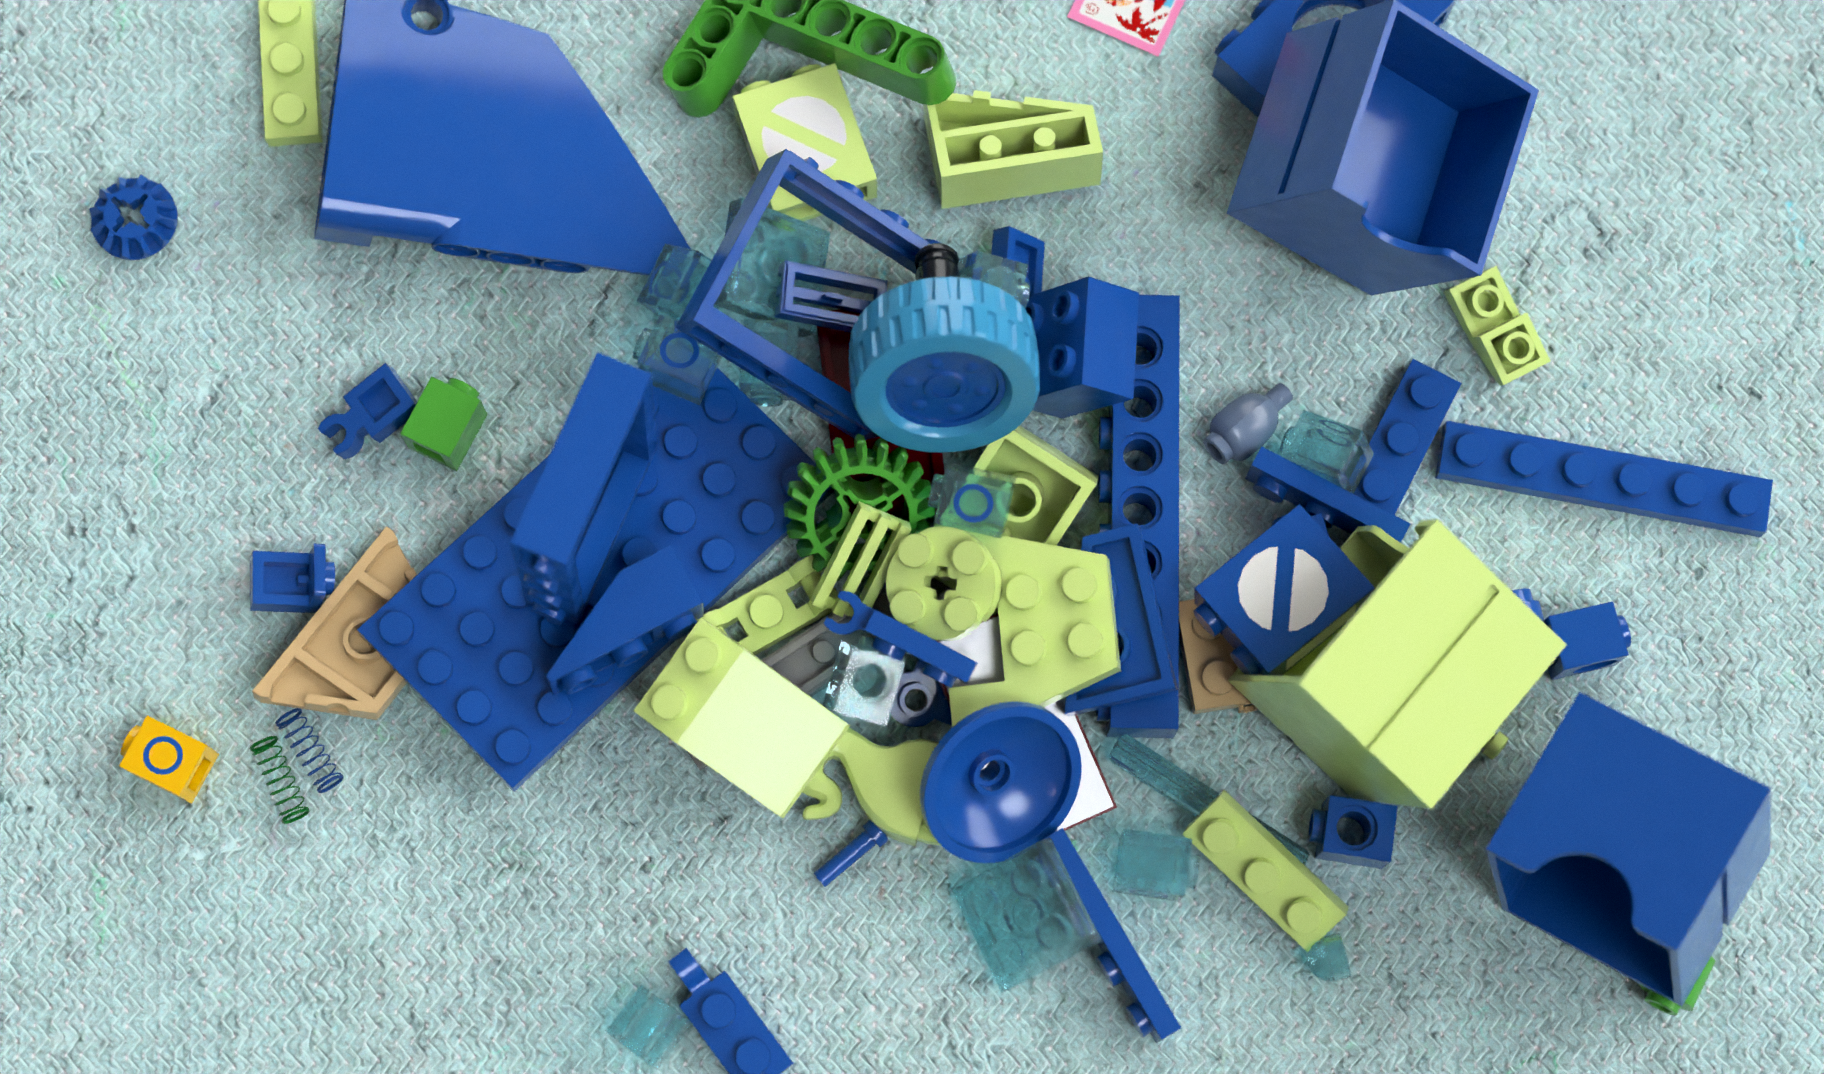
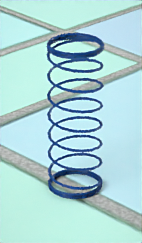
[275,708,344,793]

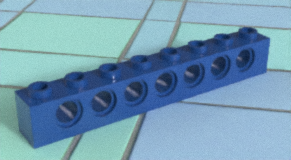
[1096,294,1180,738]

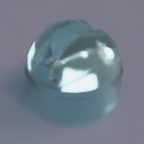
[1307,933,1352,982]

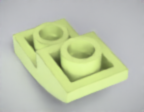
[1443,266,1550,386]

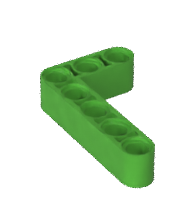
[663,0,956,118]

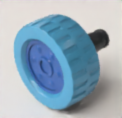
[849,243,1040,453]

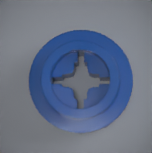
[89,174,178,260]

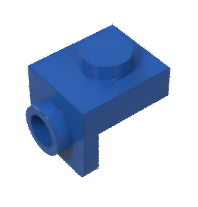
[250,543,335,613]

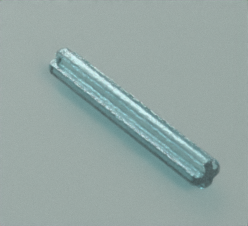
[1109,734,1310,865]

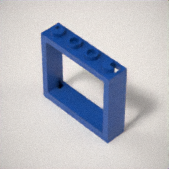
[676,149,967,440]
[510,352,658,625]

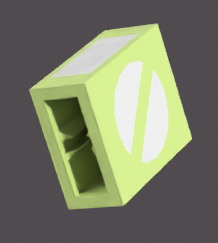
[733,63,877,230]

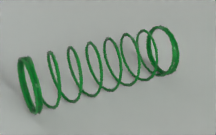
[250,736,310,824]

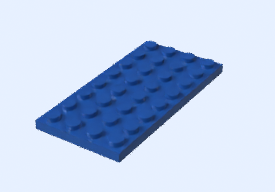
[357,338,834,792]

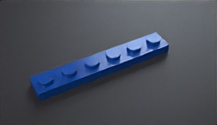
[1435,421,1773,537]

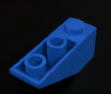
[546,544,704,695]

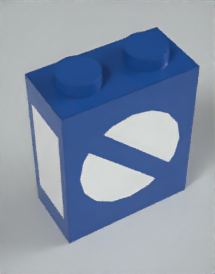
[1193,504,1375,676]

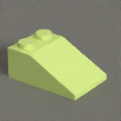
[935,425,1099,614]
[633,618,850,818]

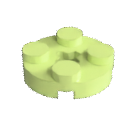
[886,526,1001,641]

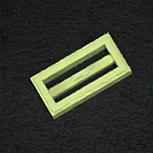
[811,501,912,617]

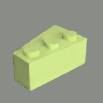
[923,90,1103,209]

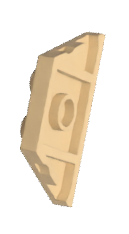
[252,526,417,720]

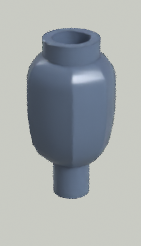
[1203,383,1293,465]

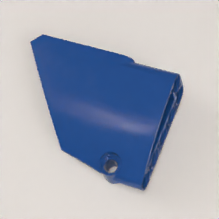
[314,0,694,279]

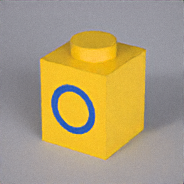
[119,715,219,804]

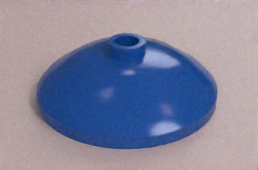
[920,701,1082,863]

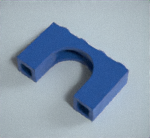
[1212,0,1456,118]

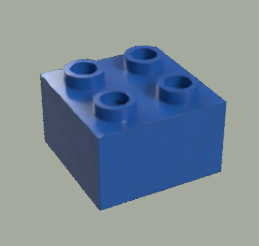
[1018,276,1139,419]

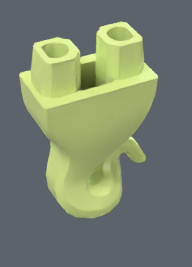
[802,727,941,847]

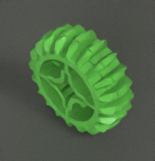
[783,433,935,585]

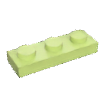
[258,0,323,147]
[1183,790,1349,952]

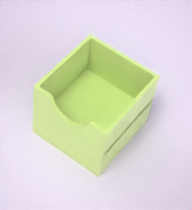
[1228,519,1567,809]

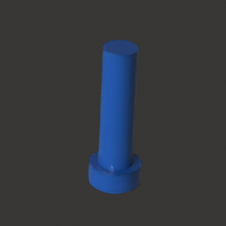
[814,820,888,887]

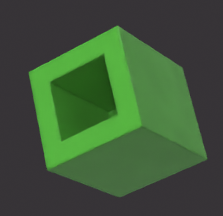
[400,376,488,471]

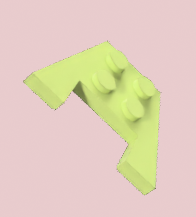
[934,523,1121,727]

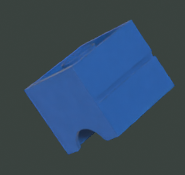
[1227,0,1539,296]
[1486,692,1771,1007]

